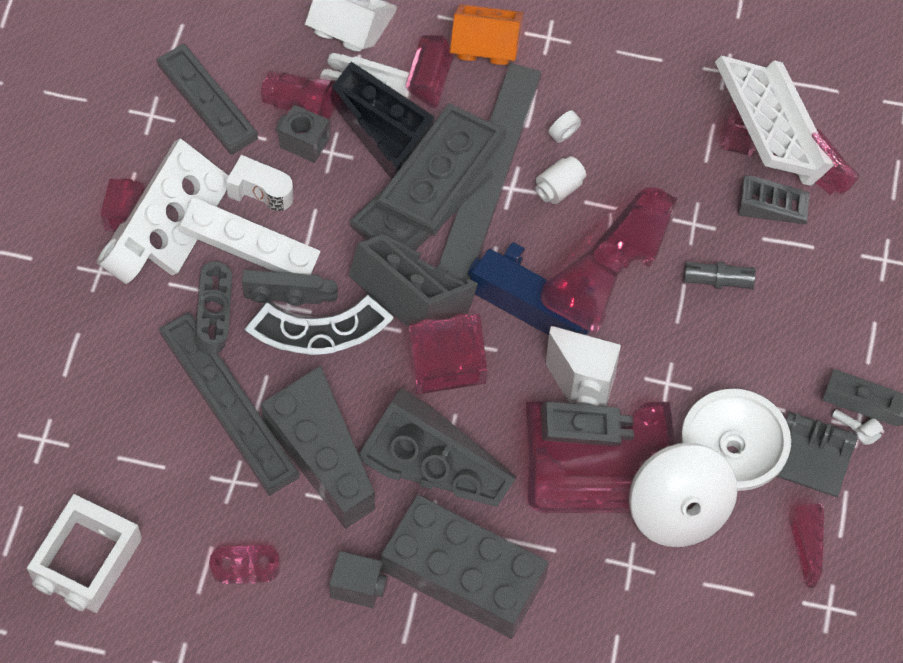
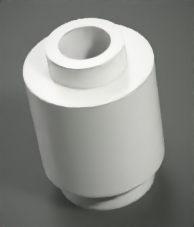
[536,156,586,204]

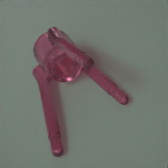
[795,129,860,195]

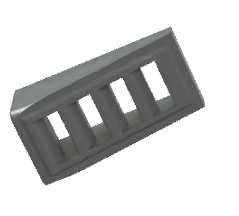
[738,175,810,225]

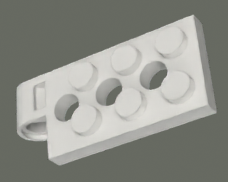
[97,138,229,284]

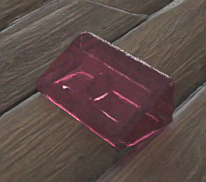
[405,35,454,108]

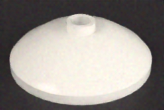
[681,389,791,491]
[629,443,737,547]

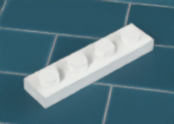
[178,197,320,275]

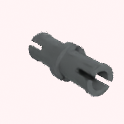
[684,261,756,289]

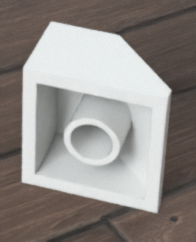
[305,0,397,51]
[546,326,621,407]

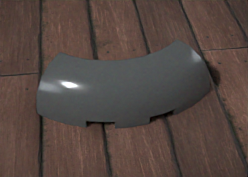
[244,291,395,355]

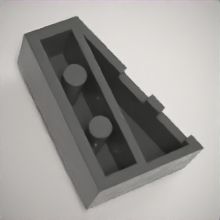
[349,234,478,337]

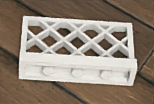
[715,55,834,186]

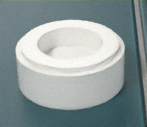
[548,110,581,142]

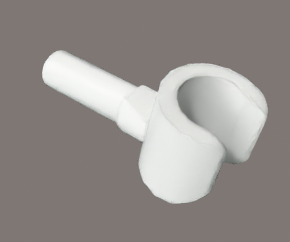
[832,409,883,445]

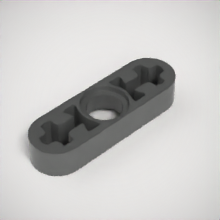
[194,262,232,354]

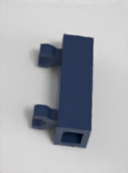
[468,242,598,336]

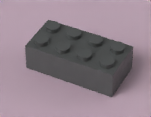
[381,495,549,639]

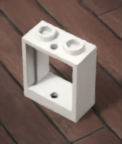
[27,494,142,613]

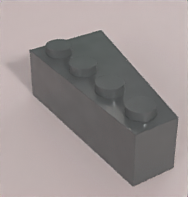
[261,366,375,529]

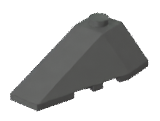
[359,388,517,507]

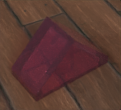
[721,101,756,157]

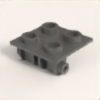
[776,411,858,498]

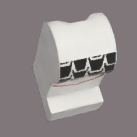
[226,155,294,211]

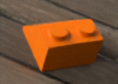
[450,4,524,65]

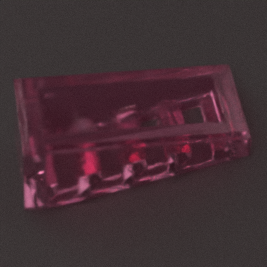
[790,503,824,588]

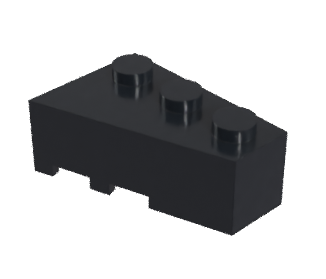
[330,61,435,179]

